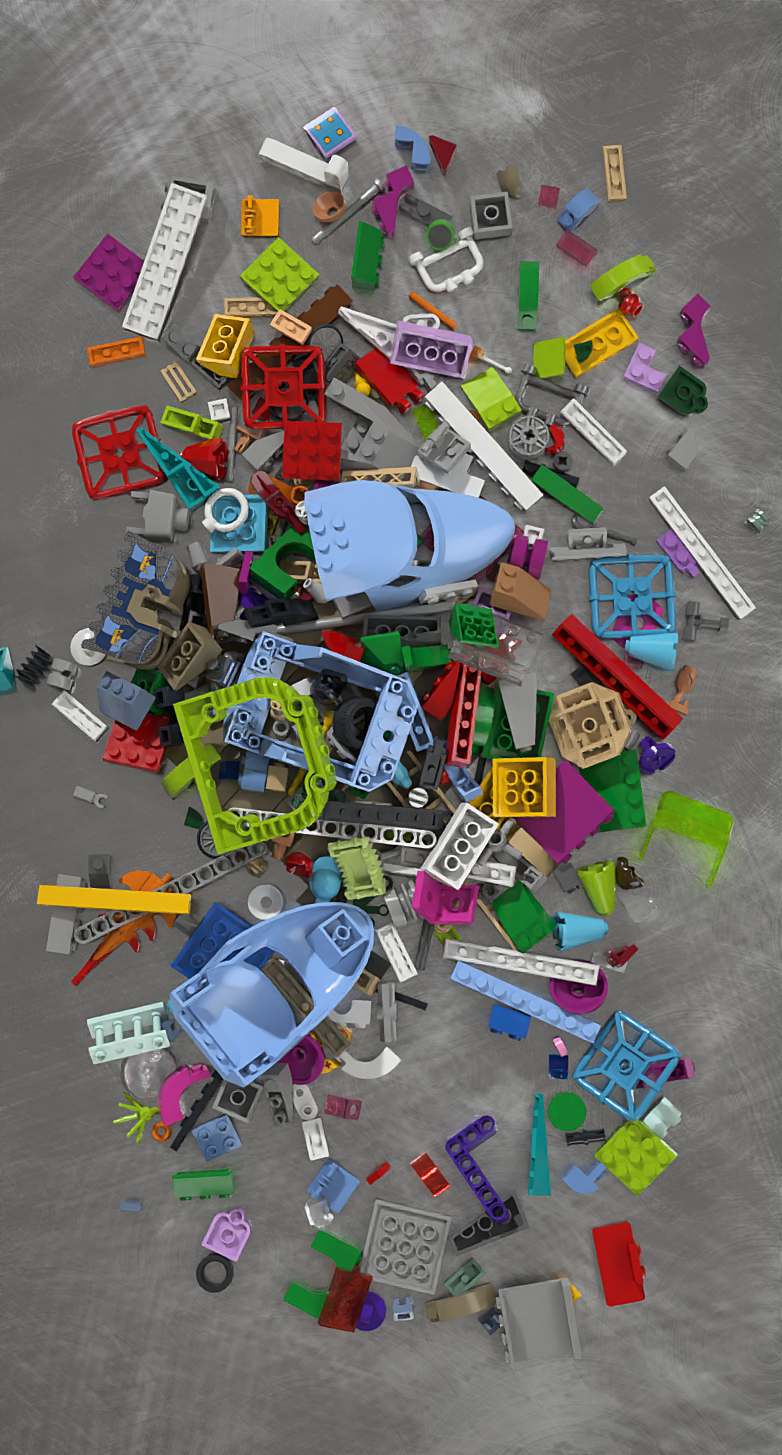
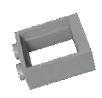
[161,175,216,225]

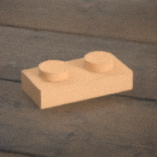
[270,309,312,345]

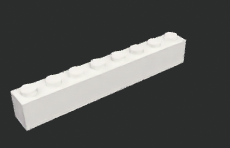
[425,382,543,511]

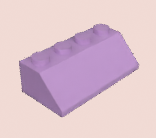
[390,321,473,379]

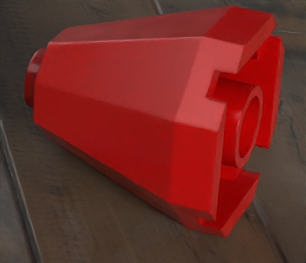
[180,438,228,480]

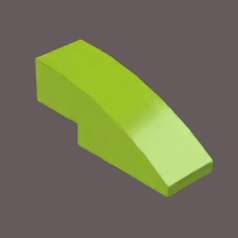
[160,406,224,441]

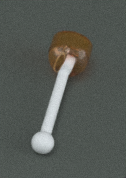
[469,345,512,375]

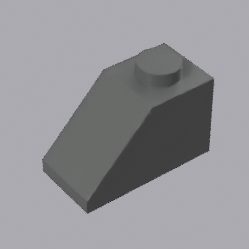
[88,854,111,889]

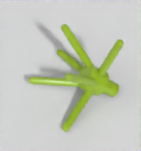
[113,1092,159,1143]

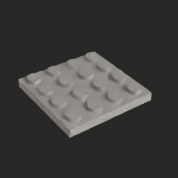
[358,1199,452,1295]

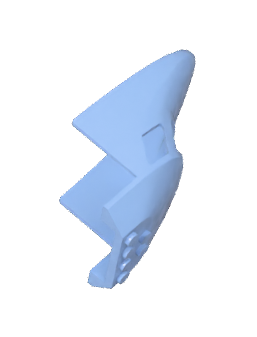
[304,480,515,612]
[169,902,374,1088]

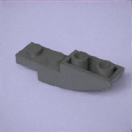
[160,323,228,388]
[213,620,293,644]

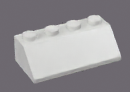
[421,803,498,890]

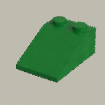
[491,880,557,954]

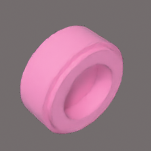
[552,1037,568,1057]

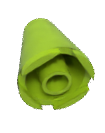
[577,860,616,916]

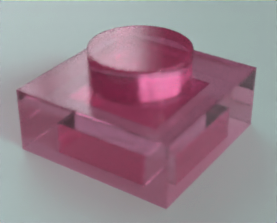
[538,185,560,208]

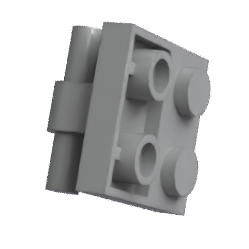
[417,421,471,474]

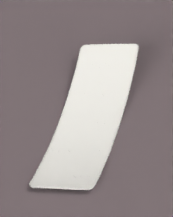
[591,951,627,973]

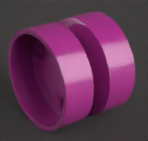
[507,534,548,580]

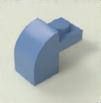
[557,188,601,232]
[561,1161,606,1194]

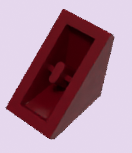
[429,135,457,176]

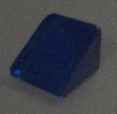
[219,761,240,781]
[548,1054,568,1079]

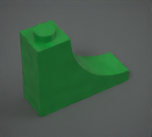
[402,644,454,673]

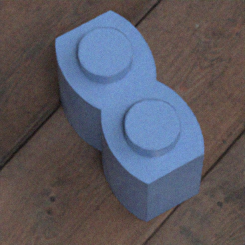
[238,750,271,793]

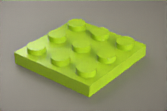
[240,237,319,312]
[594,1118,678,1196]

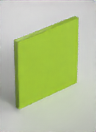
[533,337,565,379]

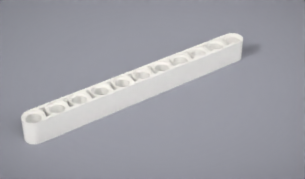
[229,808,437,849]

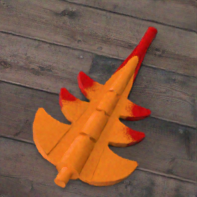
[71,870,178,986]

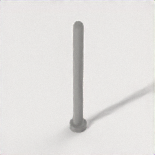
[311,179,385,244]

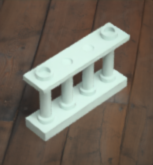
[87,1002,170,1064]

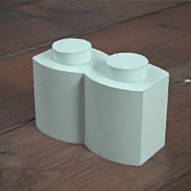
[641,1096,682,1139]

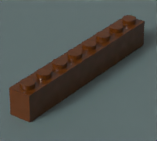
[227,284,353,404]

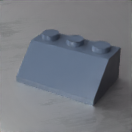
[97,671,156,731]

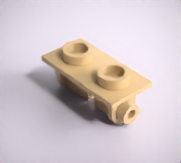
[232,850,269,879]

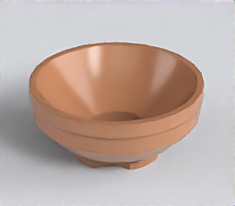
[312,191,346,222]

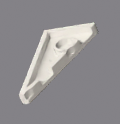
[338,307,397,359]

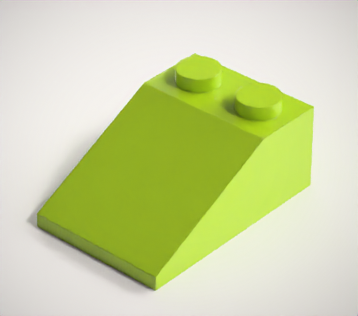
[460,367,522,433]

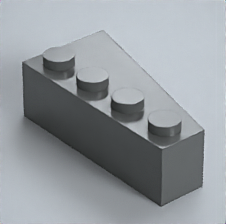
[363,615,441,648]
[449,1190,529,1257]

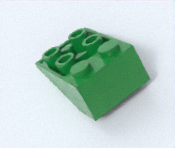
[449,603,499,648]

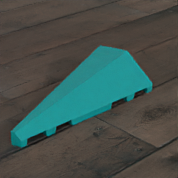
[136,427,220,512]
[528,1094,551,1196]

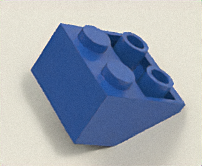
[487,1004,531,1041]

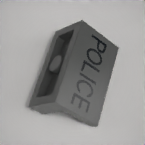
[325,343,360,384]

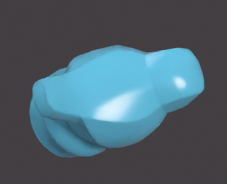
[391,761,412,790]

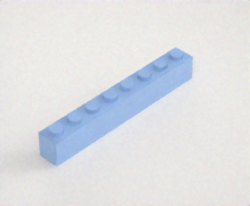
[450,961,601,1043]

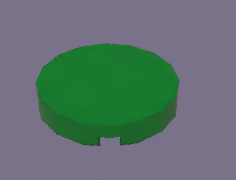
[547,1092,587,1132]

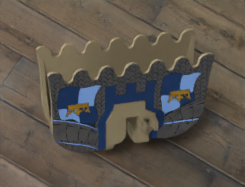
[81,530,191,671]

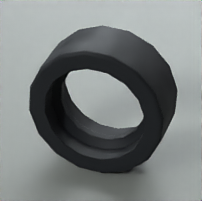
[196,1253,234,1293]

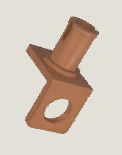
[233,421,268,456]
[271,832,295,861]

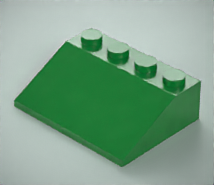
[482,683,555,759]
[579,749,647,833]

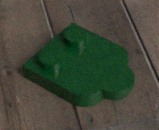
[657,365,708,415]

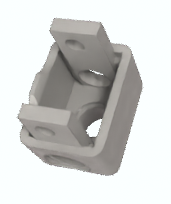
[126,490,189,542]

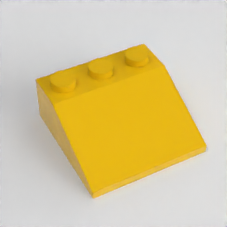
[493,757,556,817]

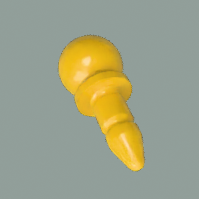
[353,370,371,396]

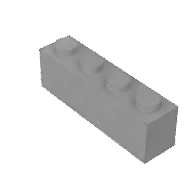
[46,874,86,954]

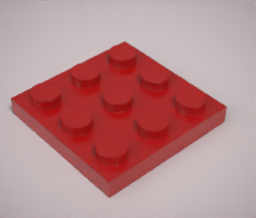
[282,421,342,481]
[102,713,170,773]

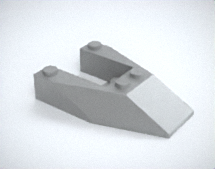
[325,378,421,471]

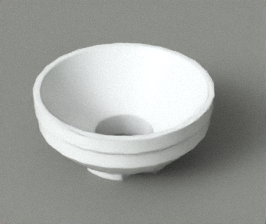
[248,884,283,920]

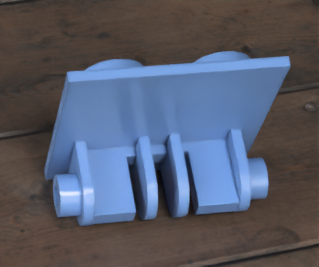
[191,1114,242,1162]
[307,1159,360,1213]

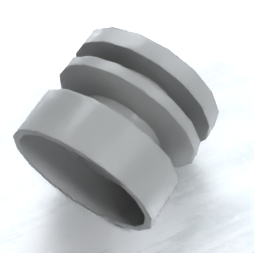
[508,416,549,462]
[383,880,423,929]

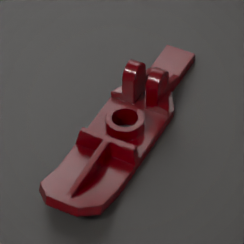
[250,471,307,535]

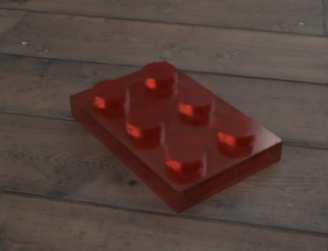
[317,1267,373,1333]

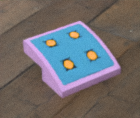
[304,107,357,159]

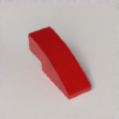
[322,630,364,662]

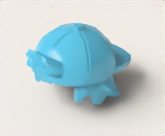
[308,857,343,903]

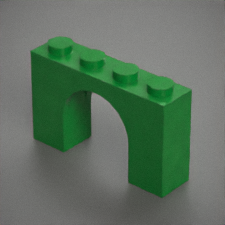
[249,519,316,599]
[283,1227,363,1323]

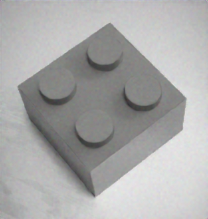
[470,192,513,240]
[212,1080,264,1123]

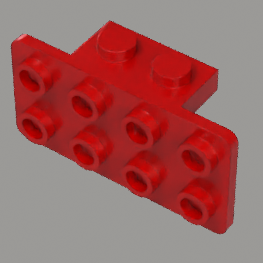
[592,1222,646,1307]

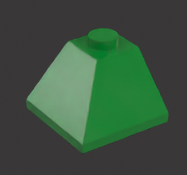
[360,631,403,675]

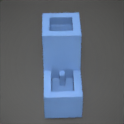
[395,125,430,170]

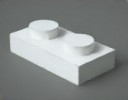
[302,1117,330,1161]

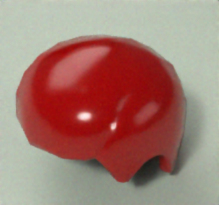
[284,852,313,878]

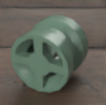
[746,509,771,533]

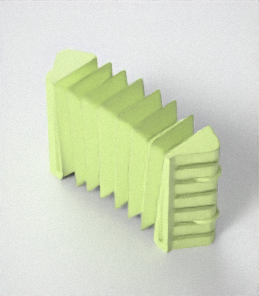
[328,837,386,900]

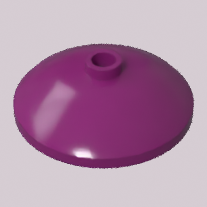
[549,959,608,1014]
[276,1034,325,1085]

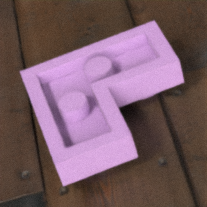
[623,343,666,393]

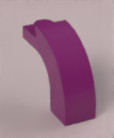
[635,1057,695,1089]

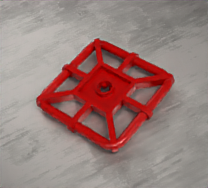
[240,344,327,431]
[71,405,167,500]

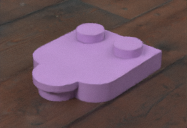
[201,1207,250,1262]

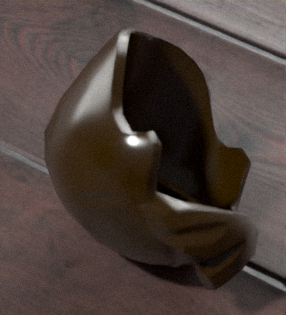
[615,857,644,890]

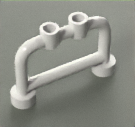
[408,227,484,293]

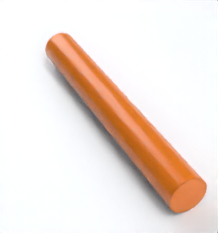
[408,291,458,330]

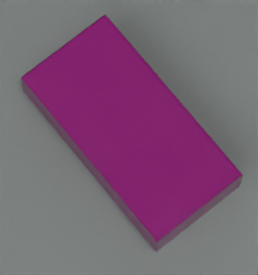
[239,551,253,594]

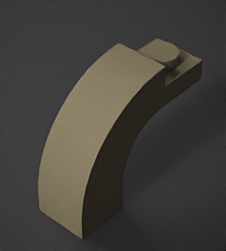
[425,1284,496,1323]

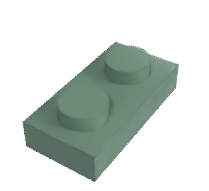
[444,1257,486,1296]

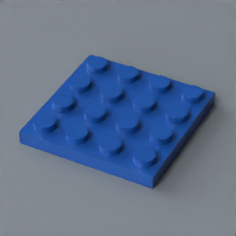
[170,902,274,979]

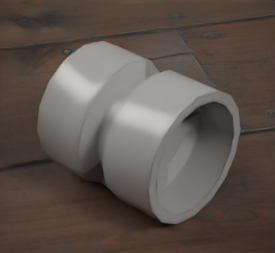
[46,658,77,691]

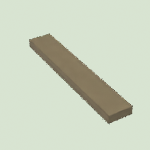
[261,956,352,1057]

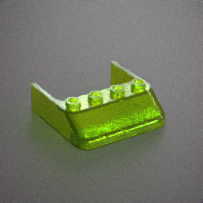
[637,791,734,888]

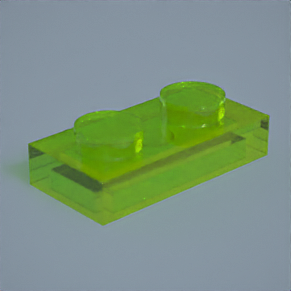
[412,404,439,441]

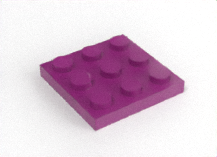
[73,233,144,312]

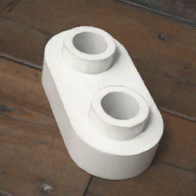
[403,314,440,329]
[292,1084,318,1120]

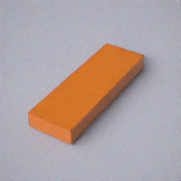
[87,336,146,367]

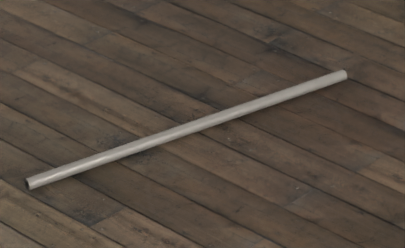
[171,601,456,646]

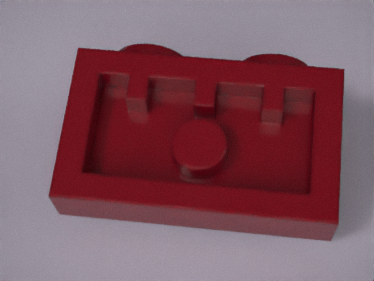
[604,944,639,968]

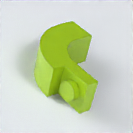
[590,254,657,301]
[161,743,221,799]

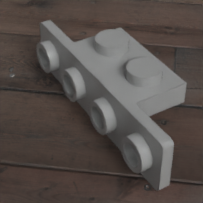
[549,527,627,561]

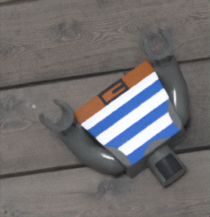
[206,650,247,692]

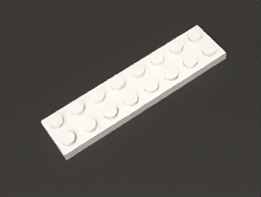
[122,183,208,340]

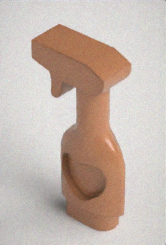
[668,665,698,715]

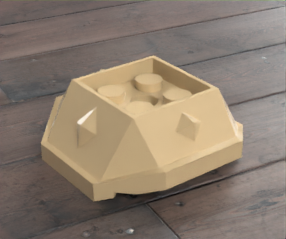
[549,682,633,769]

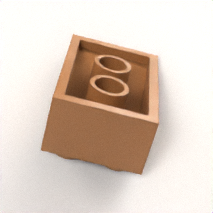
[489,562,551,621]

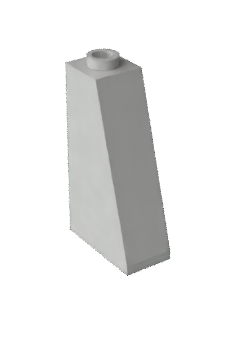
[498,672,537,752]

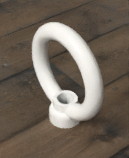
[202,488,249,533]

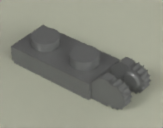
[399,194,453,227]

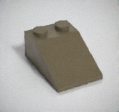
[158,622,222,691]

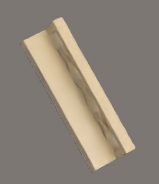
[340,467,420,488]

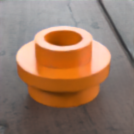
[152,1122,172,1141]

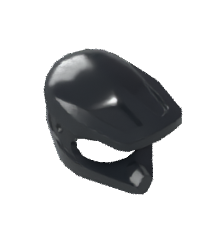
[310,669,348,705]

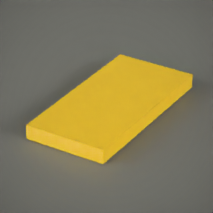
[565,308,639,379]

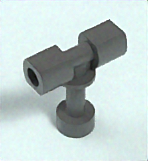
[683,601,729,641]

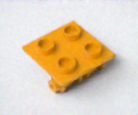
[241,195,279,236]

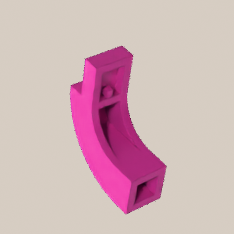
[158,1065,211,1126]

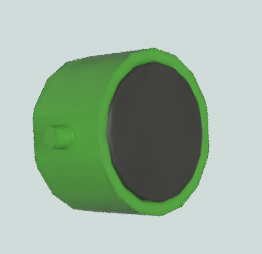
[424,219,457,251]

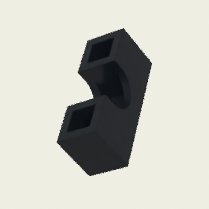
[179,573,207,631]
[153,686,185,747]

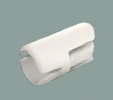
[409,787,428,808]

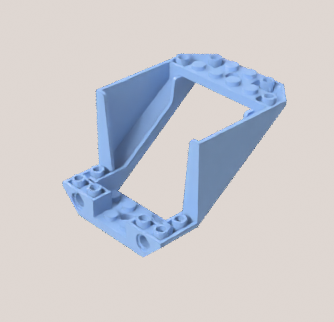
[223,631,418,792]

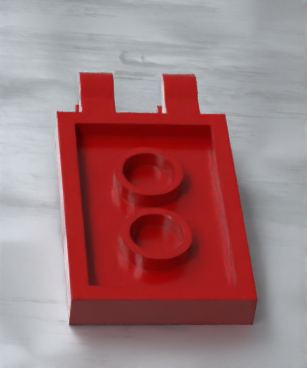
[354,348,425,414]

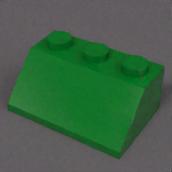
[351,221,385,290]
[172,1168,235,1201]

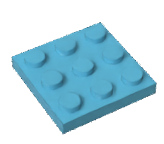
[210,494,268,553]

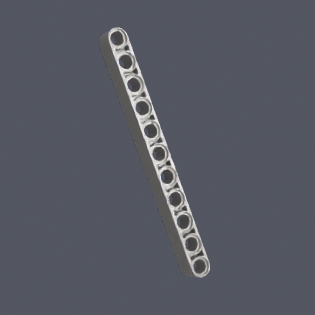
[74,841,268,944]

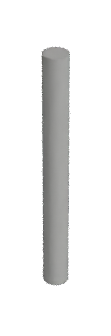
[225,407,239,482]

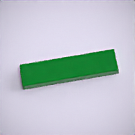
[531,464,603,524]

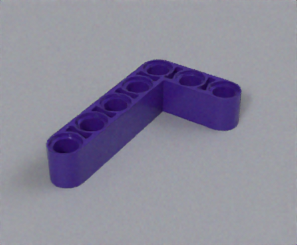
[445,1115,509,1223]

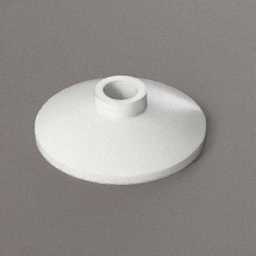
[70,628,106,666]

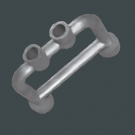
[515,364,590,427]

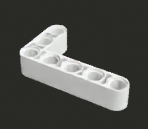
[258,138,349,193]

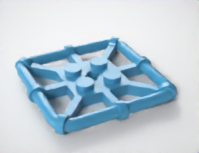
[589,554,676,639]
[573,1011,681,1122]

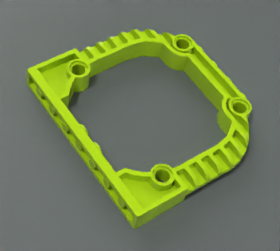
[173,677,337,854]

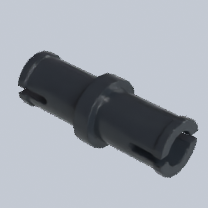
[566,1129,606,1146]

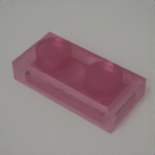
[556,229,598,267]

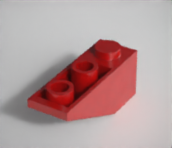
[421,658,460,721]

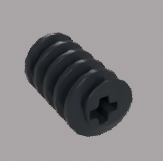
[13,645,53,688]

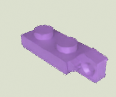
[656,529,700,579]

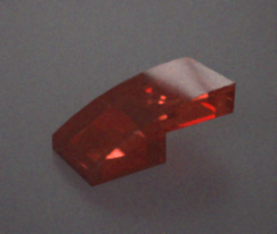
[410,1151,450,1197]

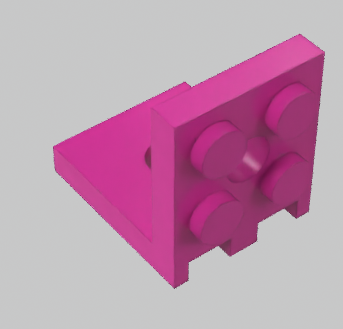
[412,871,479,924]

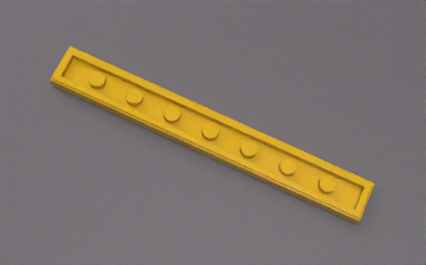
[37,885,192,915]

